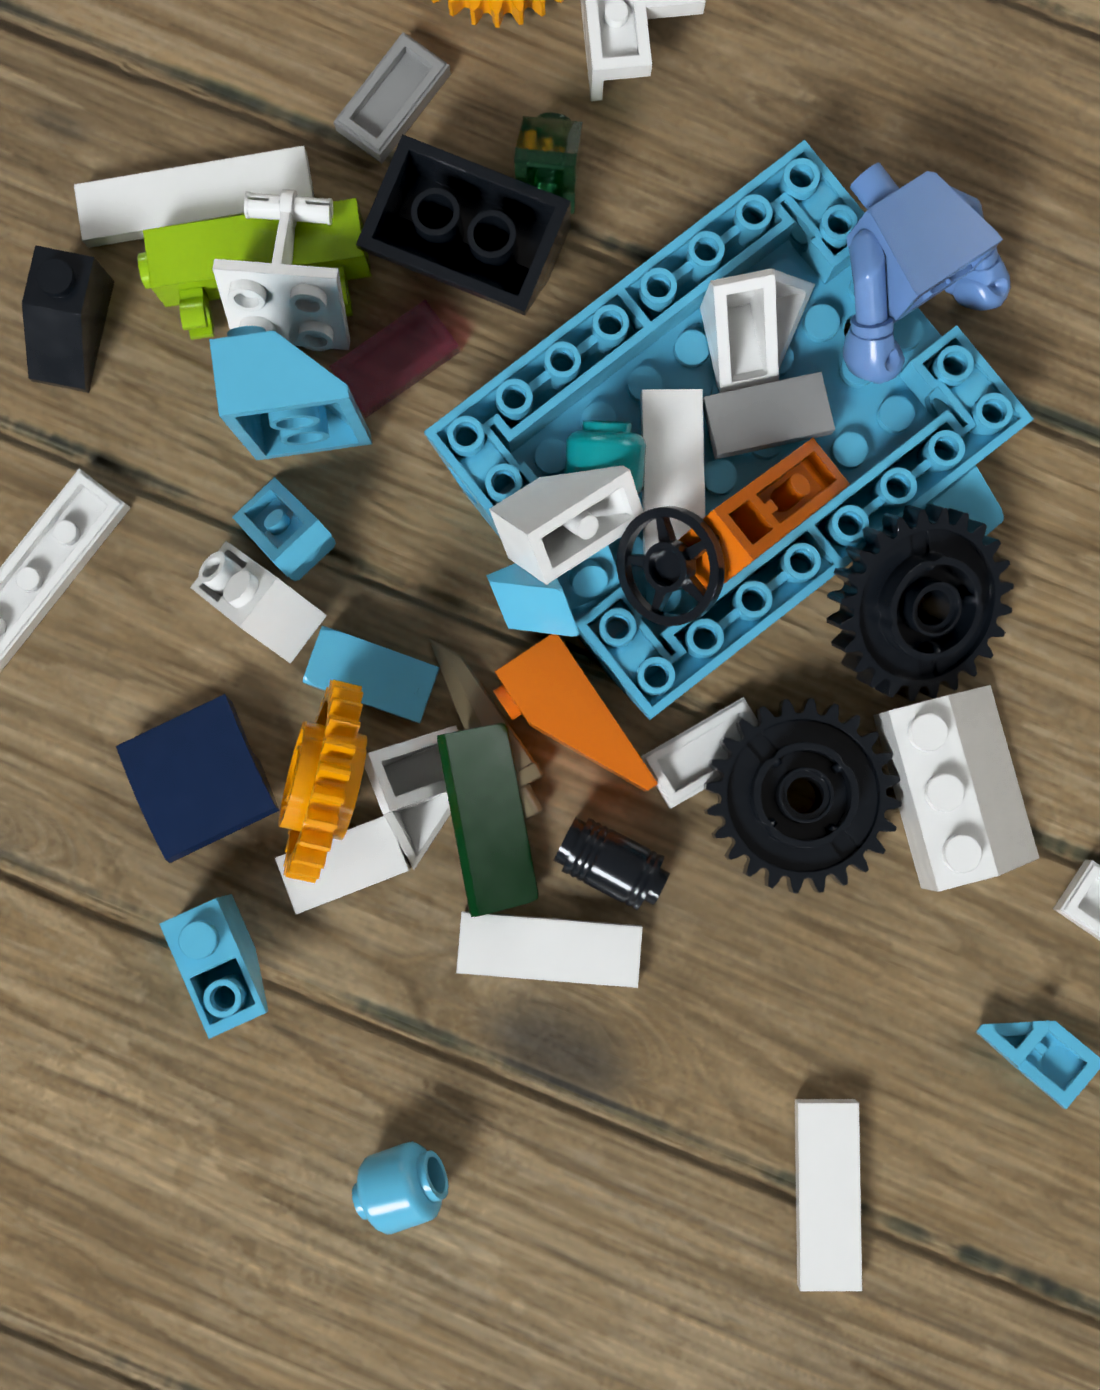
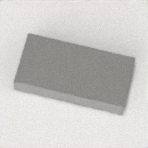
[334,32,451,164]
[703,371,835,460]

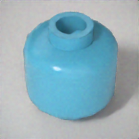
[352,1141,449,1235]

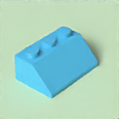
[209,326,372,460]

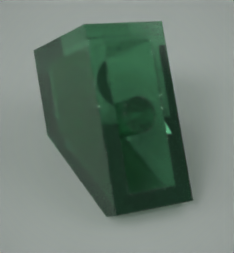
[514,112,583,214]

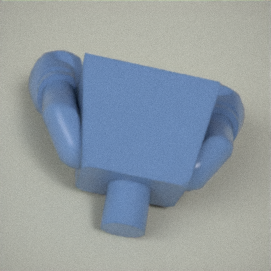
[843,162,1011,384]

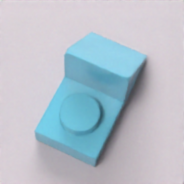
[232,477,336,581]
[486,545,621,637]

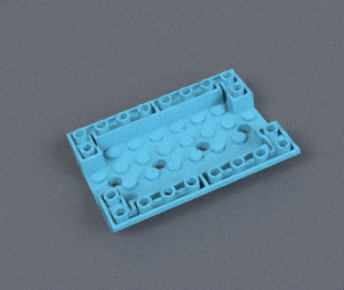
[424,140,1034,720]

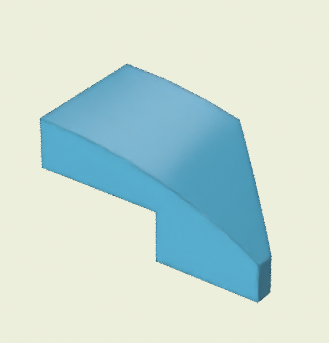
[975,1020,1100,1109]

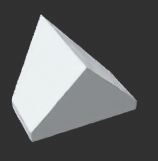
[700,268,815,393]
[364,725,458,870]

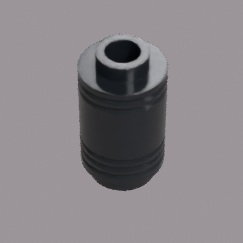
[553,817,670,910]

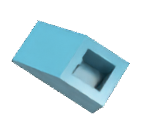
[159,894,268,1039]

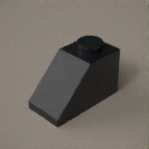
[22,245,114,393]

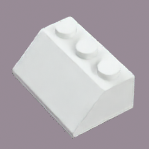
[873,685,1039,892]

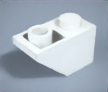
[190,541,327,664]

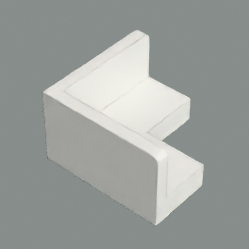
[580,0,706,101]

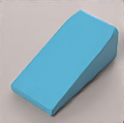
[303,626,440,723]

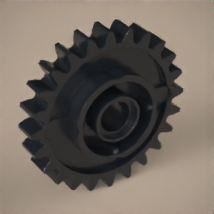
[826,504,1014,701]
[704,698,901,894]

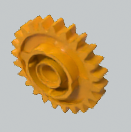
[278,679,367,883]

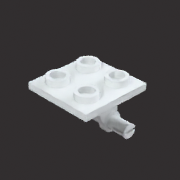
[212,189,350,351]

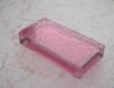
[329,299,460,418]

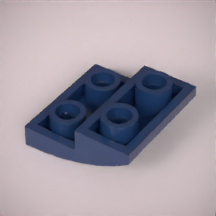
[116,694,280,863]

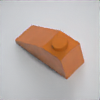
[678,438,851,590]
[493,634,658,792]

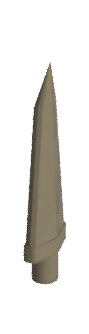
[428,638,545,820]

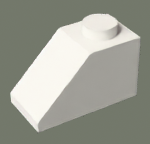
[489,466,643,585]

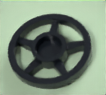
[616,506,725,626]

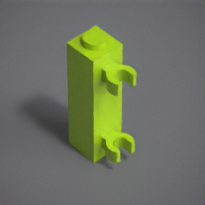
[137,198,372,340]

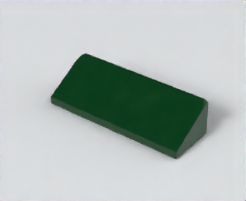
[437,723,539,917]

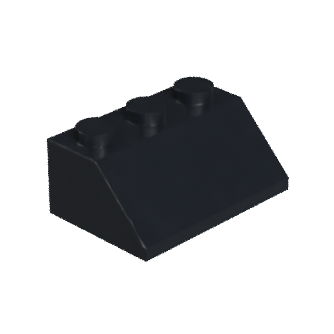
[356,134,571,315]

